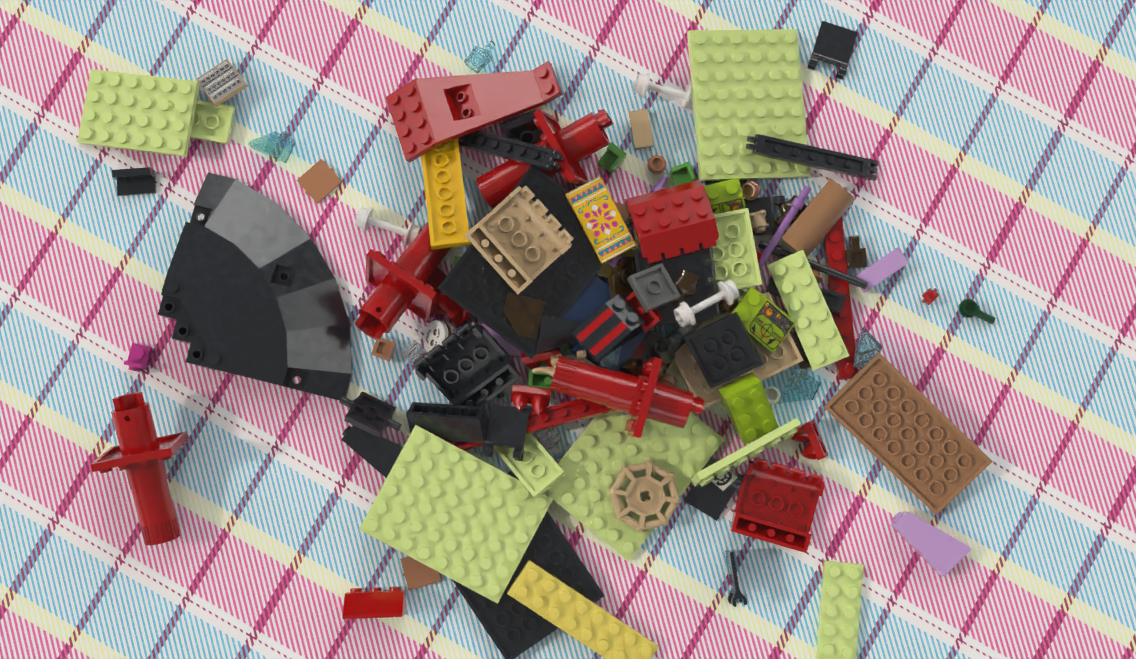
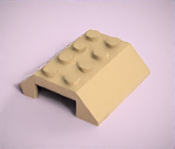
[464,186,574,295]

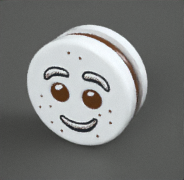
[424,320,457,353]

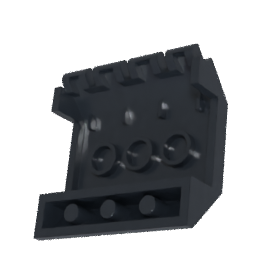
[413,322,521,407]

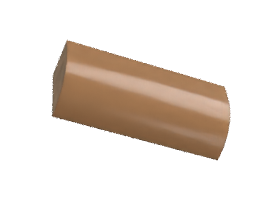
[781,178,855,258]

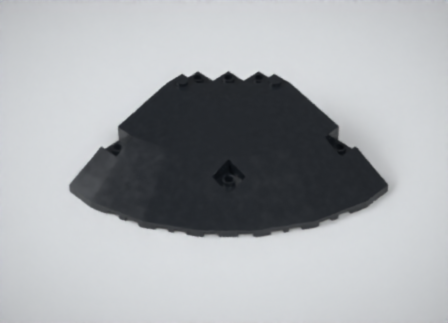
[158,172,353,401]

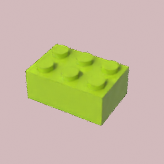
[718,372,779,445]

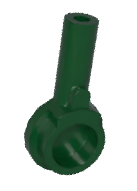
[959,299,996,324]

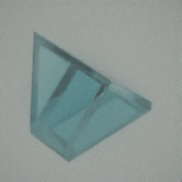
[853,328,883,369]
[777,368,821,404]

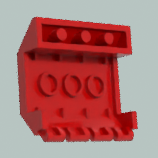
[624,180,719,264]
[731,457,825,553]

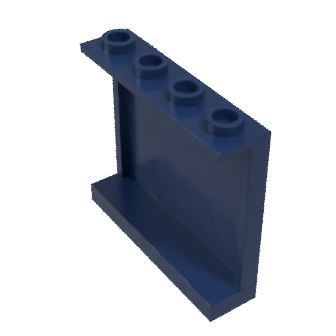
[563,276,648,371]

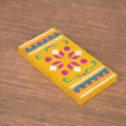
[565,176,636,264]

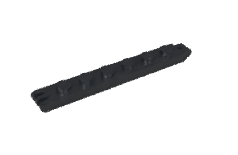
[458,130,564,171]
[746,134,879,181]

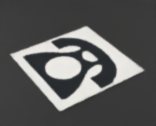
[711,470,738,491]

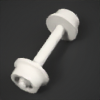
[633,73,693,108]
[355,207,422,246]
[674,280,739,327]

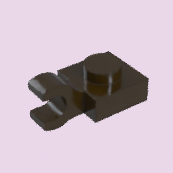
[845,235,867,269]

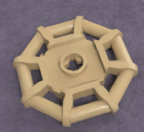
[608,459,681,533]

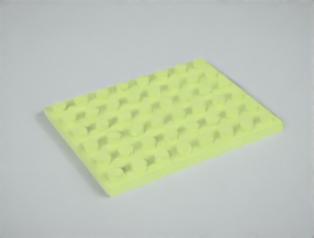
[687,29,810,181]
[544,370,725,561]
[359,425,553,604]

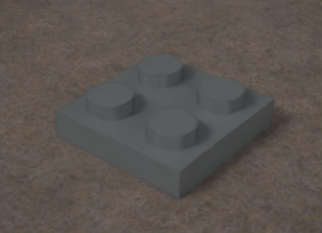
[627,263,681,313]

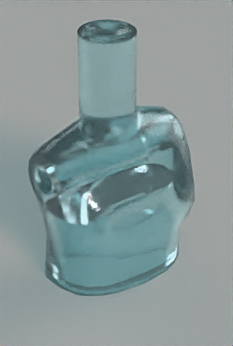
[464,41,496,73]

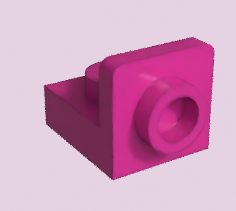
[124,343,153,372]

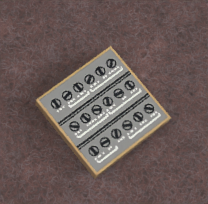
[196,59,248,107]

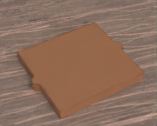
[297,159,342,204]
[400,557,442,590]

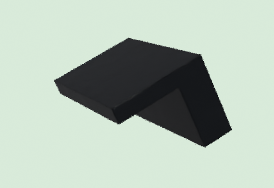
[112,167,156,196]

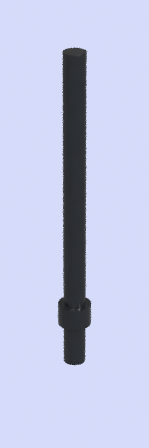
[758,240,868,289]

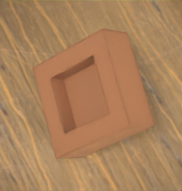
[371,338,396,362]

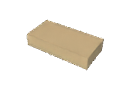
[629,109,654,150]

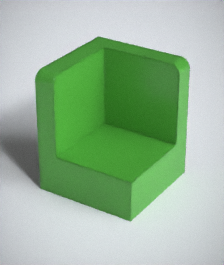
[598,142,627,175]
[670,162,696,186]

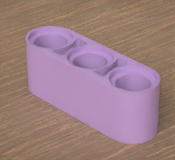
[855,247,909,293]

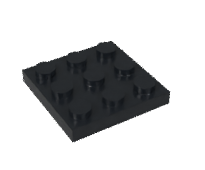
[684,312,764,389]

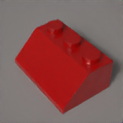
[342,586,406,619]

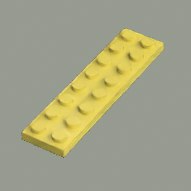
[507,560,659,659]

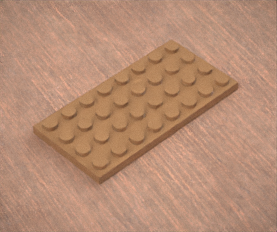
[824,352,993,515]

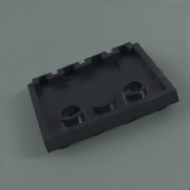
[634,243,720,325]

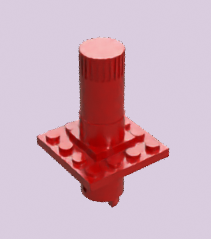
[476,109,614,208]
[355,222,452,340]
[549,355,704,438]
[90,392,189,546]

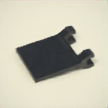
[807,21,858,80]
[744,196,786,236]
[482,404,530,461]
[684,457,744,521]
[725,550,747,607]

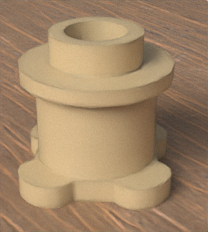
[749,210,769,233]

